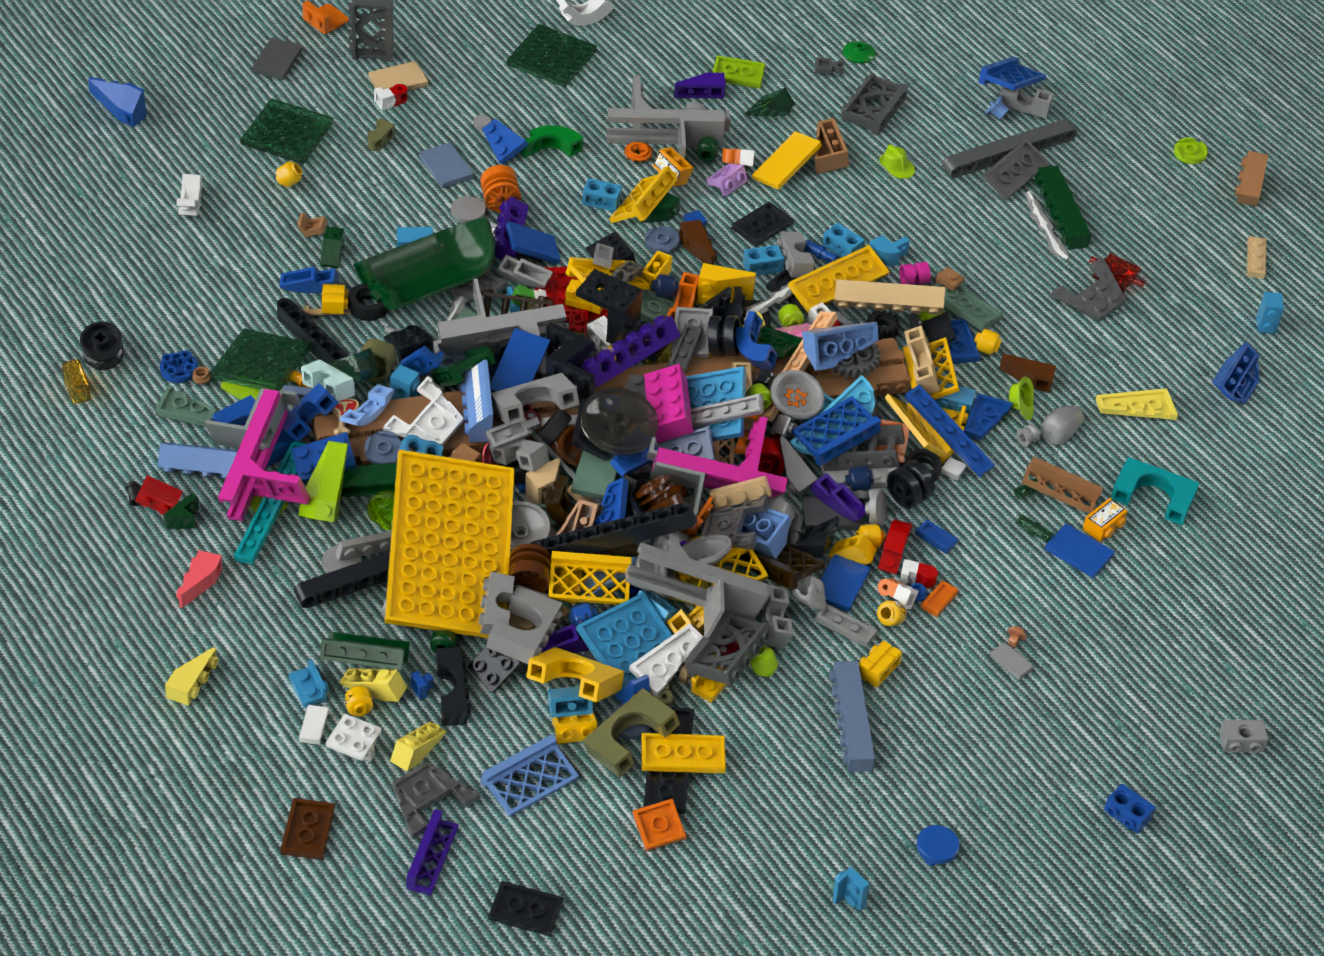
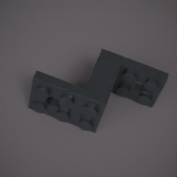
[576,269,670,363]
[546,322,595,405]

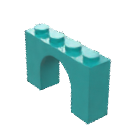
[1111,457,1199,525]

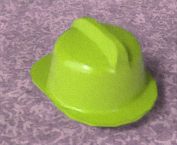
[879,144,915,179]
[1009,377,1034,420]

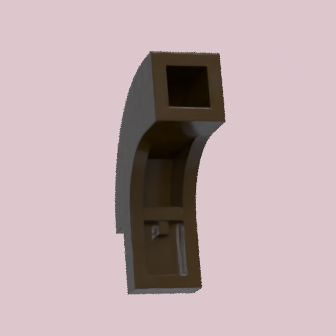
[545,475,575,527]

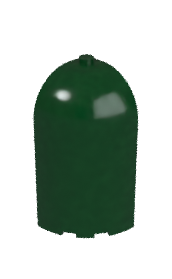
[353,216,495,310]

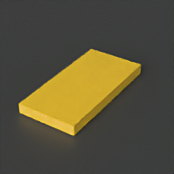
[752,131,822,190]
[641,733,726,773]

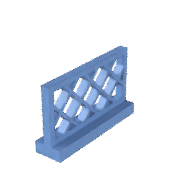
[481,734,579,817]

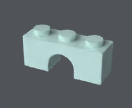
[301,359,355,402]

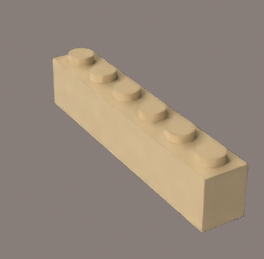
[835,279,945,315]

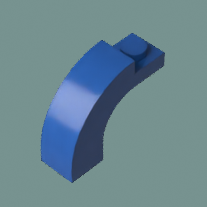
[736,311,778,370]

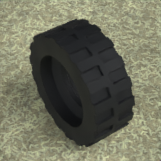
[348,284,388,321]

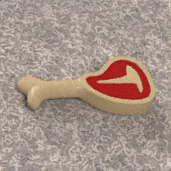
[332,398,359,435]

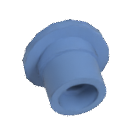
[985,95,1009,120]

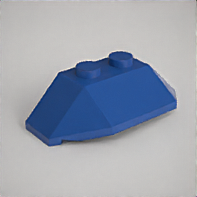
[1212,342,1259,404]

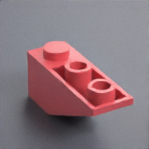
[176,550,223,608]

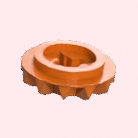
[624,142,652,163]

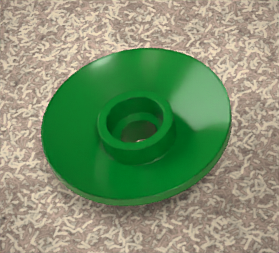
[843,41,875,64]

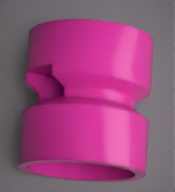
[899,261,931,285]

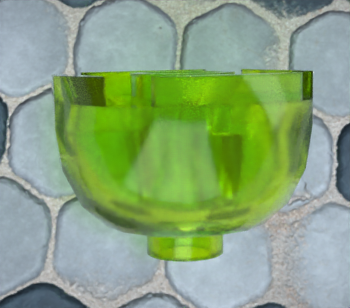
[367,490,395,530]

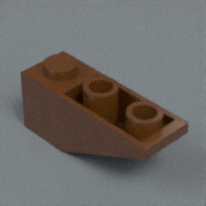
[679,220,717,265]
[999,353,1056,393]

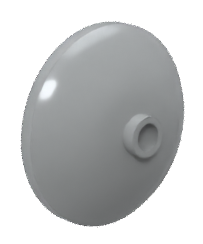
[510,501,550,552]
[681,534,732,566]

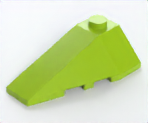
[298,441,348,522]

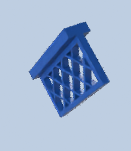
[978,56,1046,91]
[792,396,881,467]

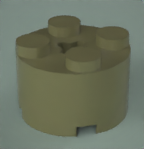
[354,339,397,383]

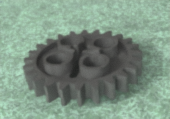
[827,343,881,379]

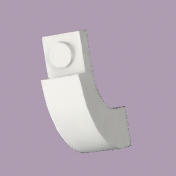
[556,0,614,26]
[177,174,202,216]

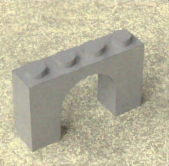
[491,373,579,426]
[486,585,563,664]

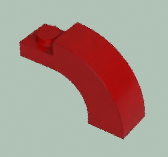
[878,519,913,575]

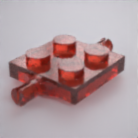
[1089,253,1145,292]

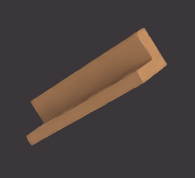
[1022,456,1103,514]

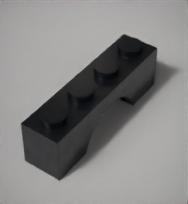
[436,647,471,726]

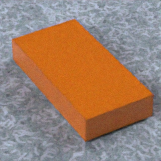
[921,580,959,617]

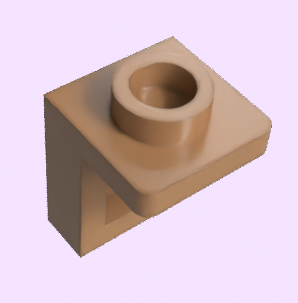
[297,213,328,237]
[935,267,965,291]

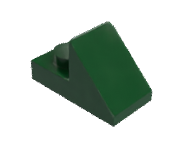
[164,493,199,529]

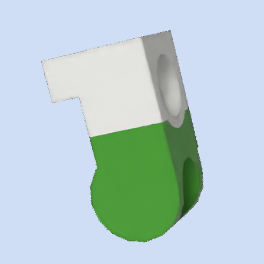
[510,285,547,309]

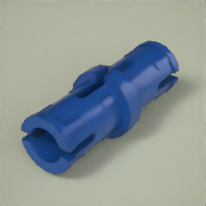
[804,239,839,263]

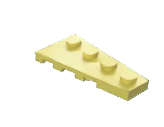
[1096,388,1178,420]

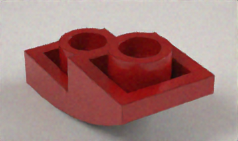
[568,309,588,338]

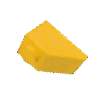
[828,533,877,565]

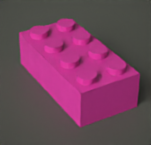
[644,364,693,443]

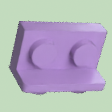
[706,163,748,196]

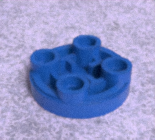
[160,350,198,383]
[916,825,960,866]

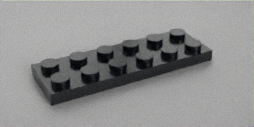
[643,706,694,814]

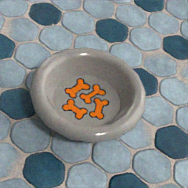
[770,370,825,420]

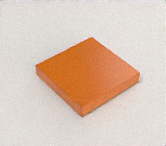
[632,798,686,851]

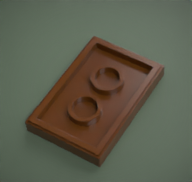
[280,798,335,860]

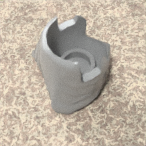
[791,576,827,611]

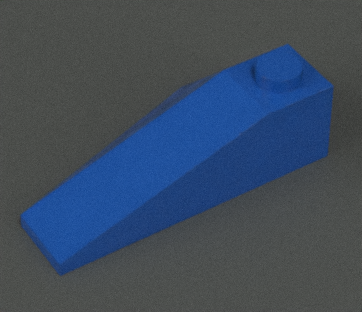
[88,77,146,127]

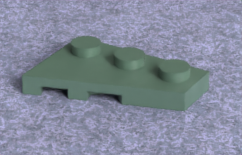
[155,384,216,427]

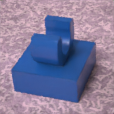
[411,671,434,700]

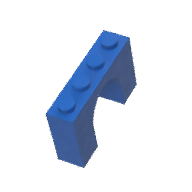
[212,395,296,468]

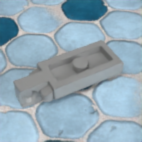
[486,417,540,450]

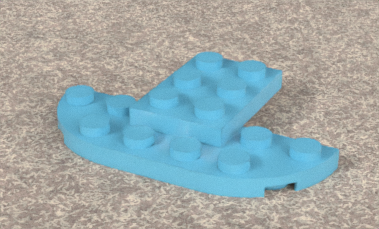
[790,375,875,455]

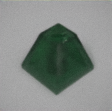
[745,87,795,117]

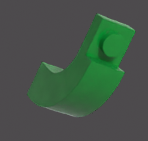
[521,125,583,158]

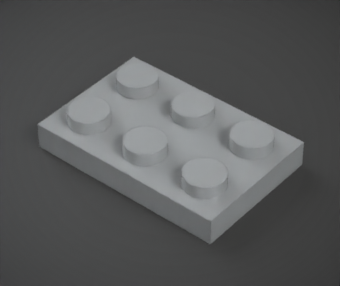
[671,307,713,358]

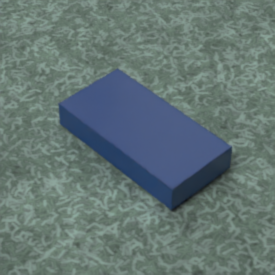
[915,520,958,554]

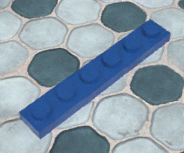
[905,384,995,478]

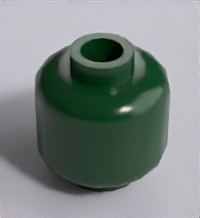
[696,136,719,162]
[430,630,458,654]

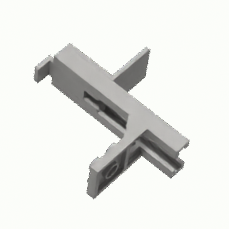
[606,75,730,159]
[433,279,566,380]
[626,532,770,639]

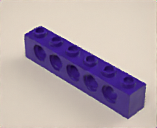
[579,315,681,387]

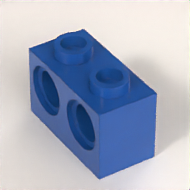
[1104,783,1156,834]

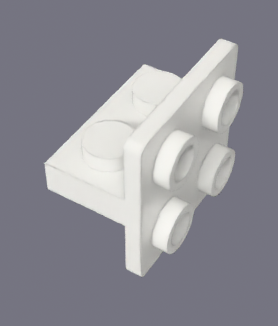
[326,714,381,761]

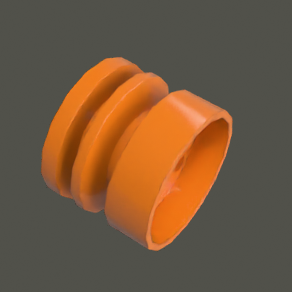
[480,165,521,212]

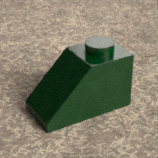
[642,192,680,223]
[321,226,345,268]

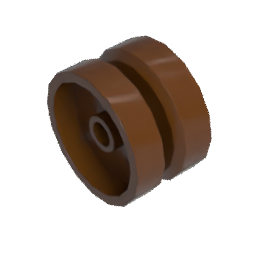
[551,424,583,466]

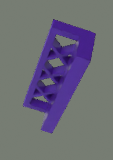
[406,809,459,896]

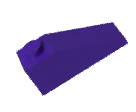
[674,72,725,99]

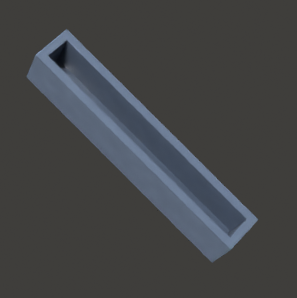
[829,661,875,772]

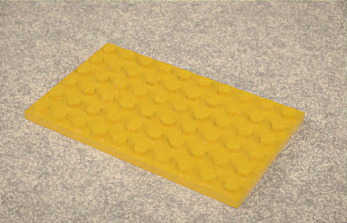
[384,450,514,638]

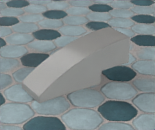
[497,255,553,288]

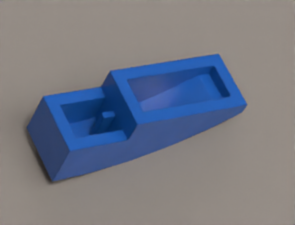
[279,267,340,293]

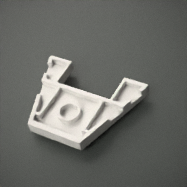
[383,376,464,446]

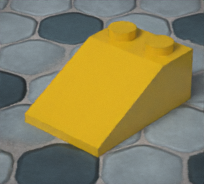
[696,263,756,305]

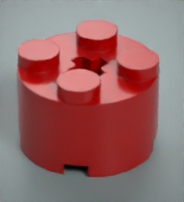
[746,437,784,476]

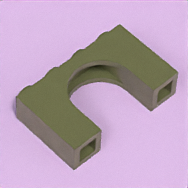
[582,688,680,778]

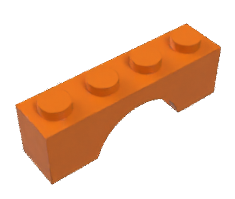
[667,272,699,322]

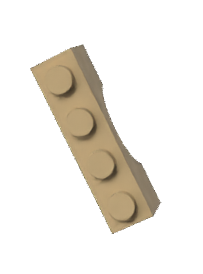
[904,325,940,394]

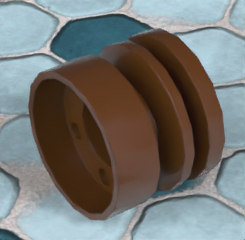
[634,474,686,512]
[508,543,551,593]

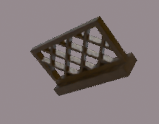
[736,544,825,590]

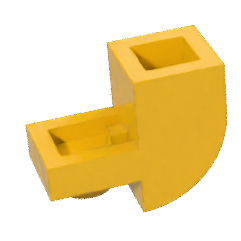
[666,605,704,635]

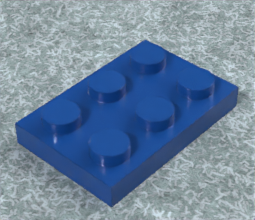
[291,432,357,484]

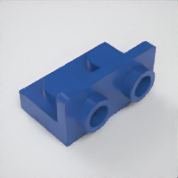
[399,346,444,376]

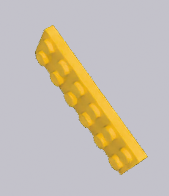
[787,245,890,313]

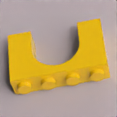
[526,647,624,702]

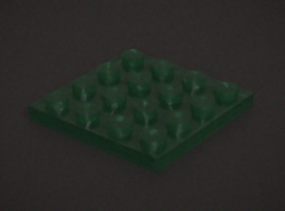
[507,24,597,87]
[240,98,334,164]
[210,328,311,391]

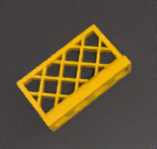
[609,166,678,223]
[566,257,650,290]
[902,337,960,400]
[884,394,955,464]
[676,548,768,607]
[548,551,632,605]

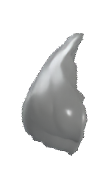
[1041,405,1086,445]

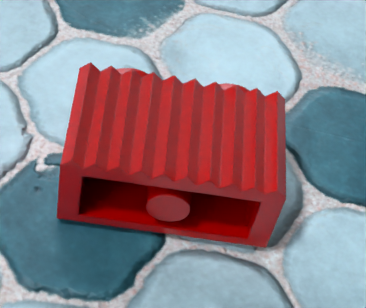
[135,475,183,515]

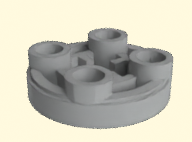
[865,488,887,527]

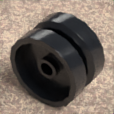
[707,315,741,356]
[80,321,124,370]
[886,460,935,509]

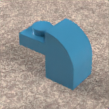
[869,235,910,266]

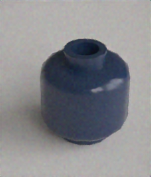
[651,274,678,299]
[845,465,874,492]

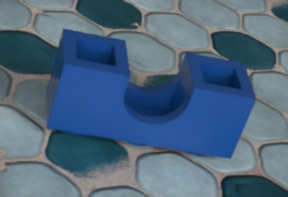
[283,383,339,443]

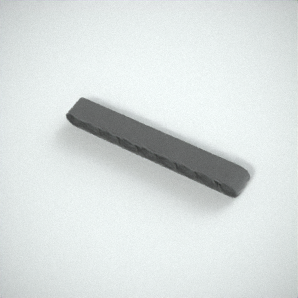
[942,119,1077,178]

